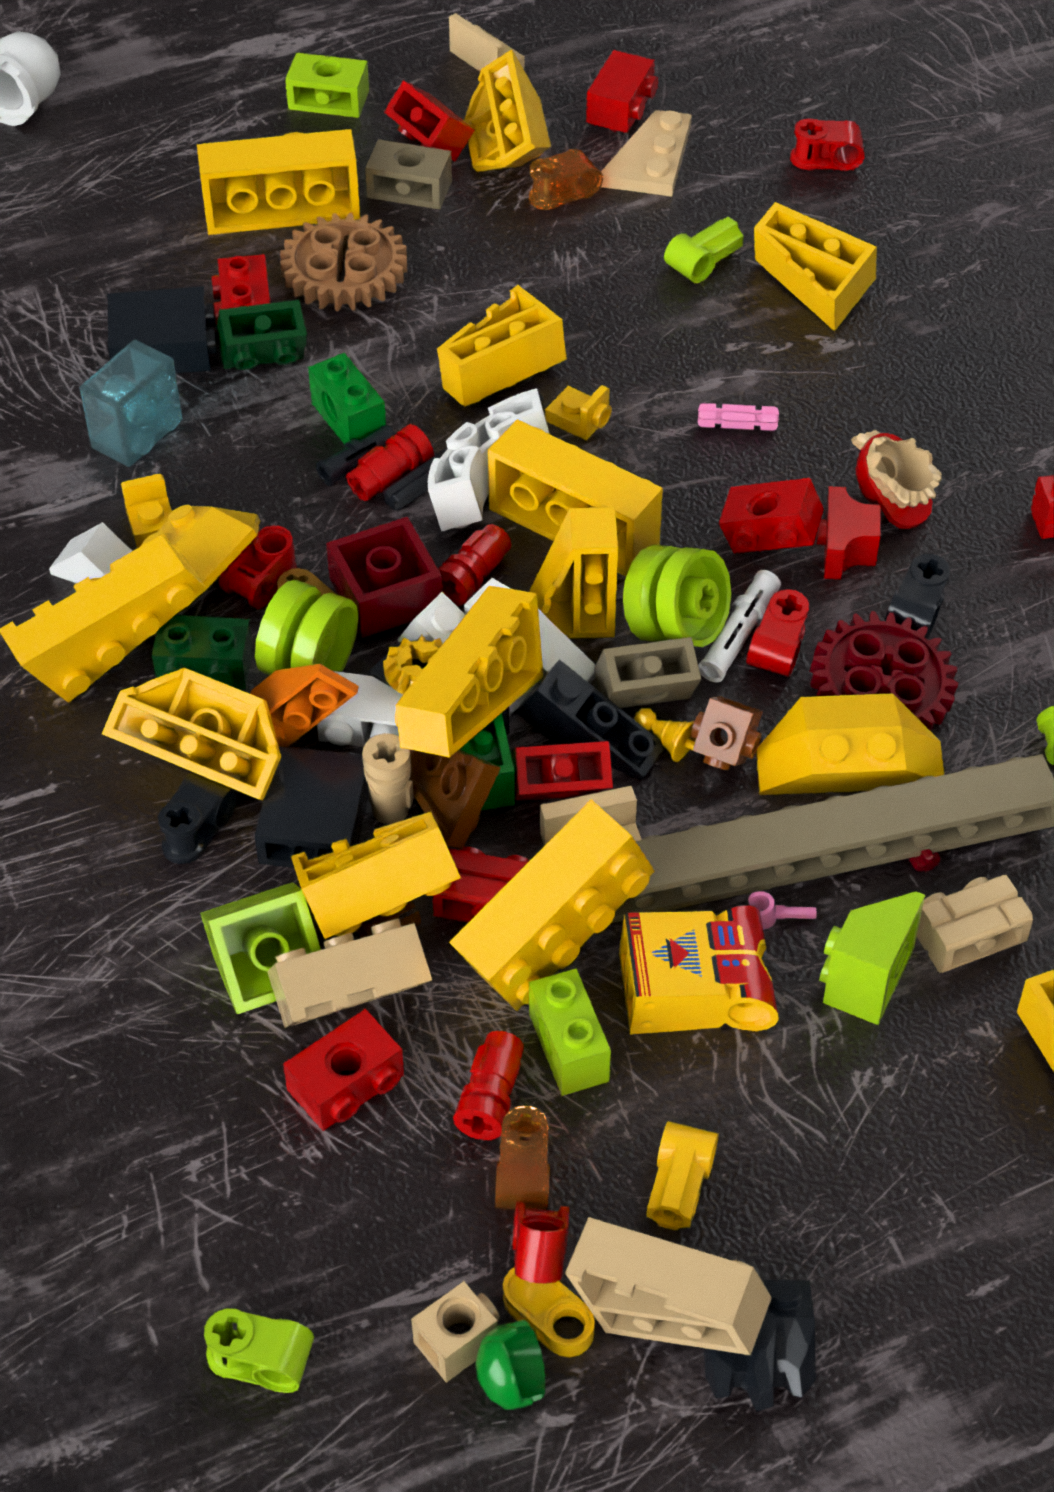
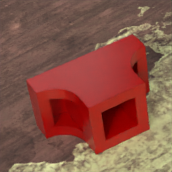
[816,486,880,580]

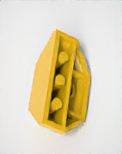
[464,50,551,172]
[142,505,261,611]
[102,668,281,801]
[756,693,944,795]

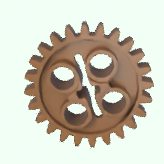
[280,213,408,311]

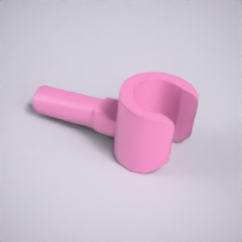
[748,891,817,930]

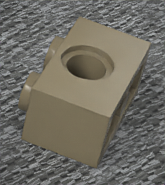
[365,139,452,210]
[594,637,701,708]

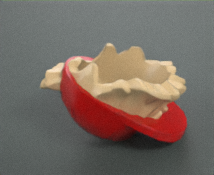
[851,430,942,529]

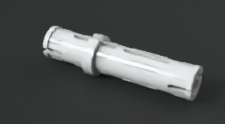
[698,570,781,683]

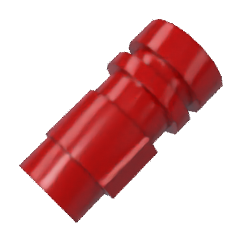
[346,424,434,501]
[438,524,512,606]
[453,1031,524,1140]

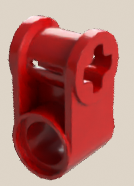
[790,118,865,171]
[219,526,297,609]
[746,589,809,677]
[512,1202,569,1284]

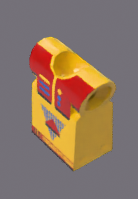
[619,905,779,1035]

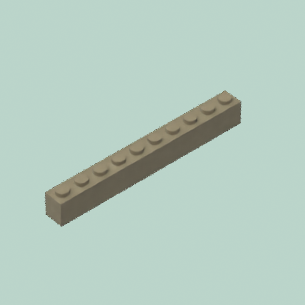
[611,754,1054,923]

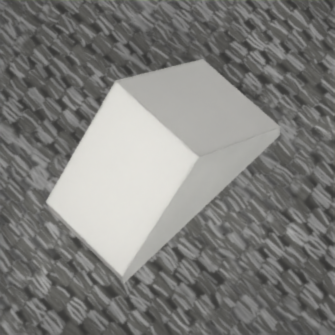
[49,522,132,583]

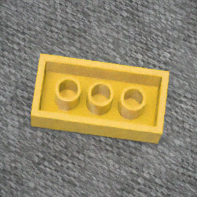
[197,129,360,235]
[488,419,663,577]
[449,799,655,1011]

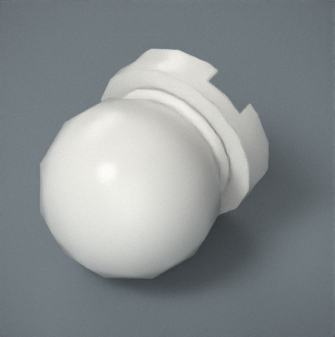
[0,31,61,126]

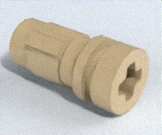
[362,733,414,824]

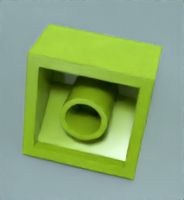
[200,882,321,1014]
[819,891,925,1025]

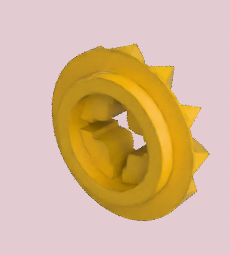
[383,634,443,694]

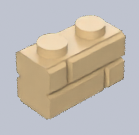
[917,875,1033,973]

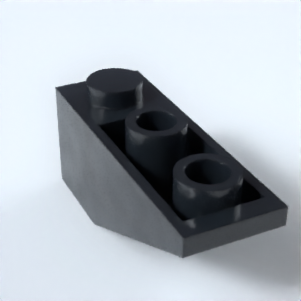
[515,659,665,780]

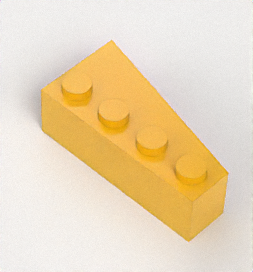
[0,534,207,703]
[395,586,544,757]

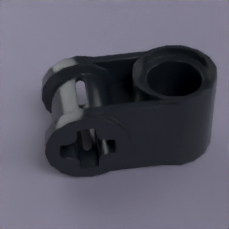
[885,554,950,639]
[158,773,237,864]

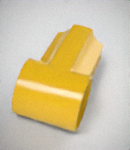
[646,1121,719,1231]

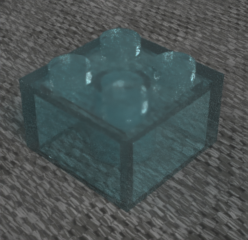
[80,339,182,467]

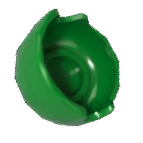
[475,1320,545,1410]

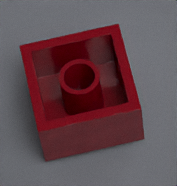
[326,516,442,638]

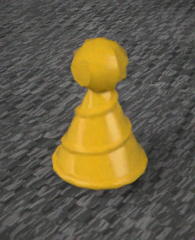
[633,708,696,762]

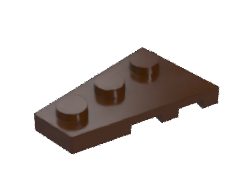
[409,749,501,849]

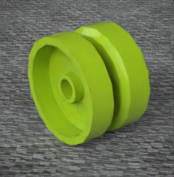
[623,545,731,648]
[255,580,358,675]

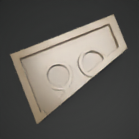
[598,110,692,197]

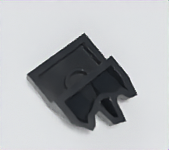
[703,1279,816,1412]

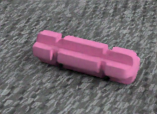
[698,403,779,431]

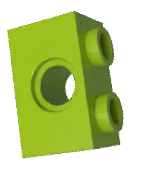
[285,53,369,118]
[529,968,611,1096]

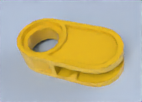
[503,1267,595,1358]

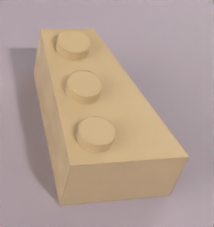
[267,919,432,1028]
[565,1217,772,1355]

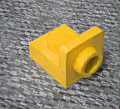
[545,385,612,441]
[121,474,172,547]

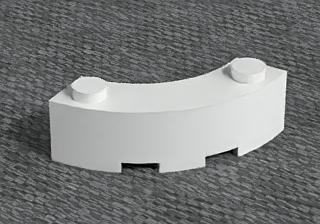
[428,388,550,532]

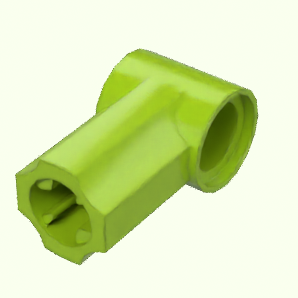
[664,217,744,283]

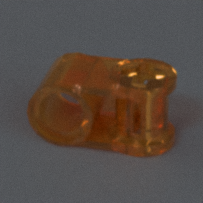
[529,149,603,210]
[495,1106,550,1210]

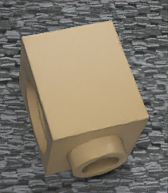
[411,1281,500,1383]

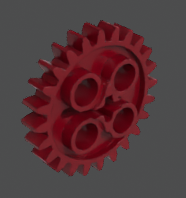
[809,611,959,731]

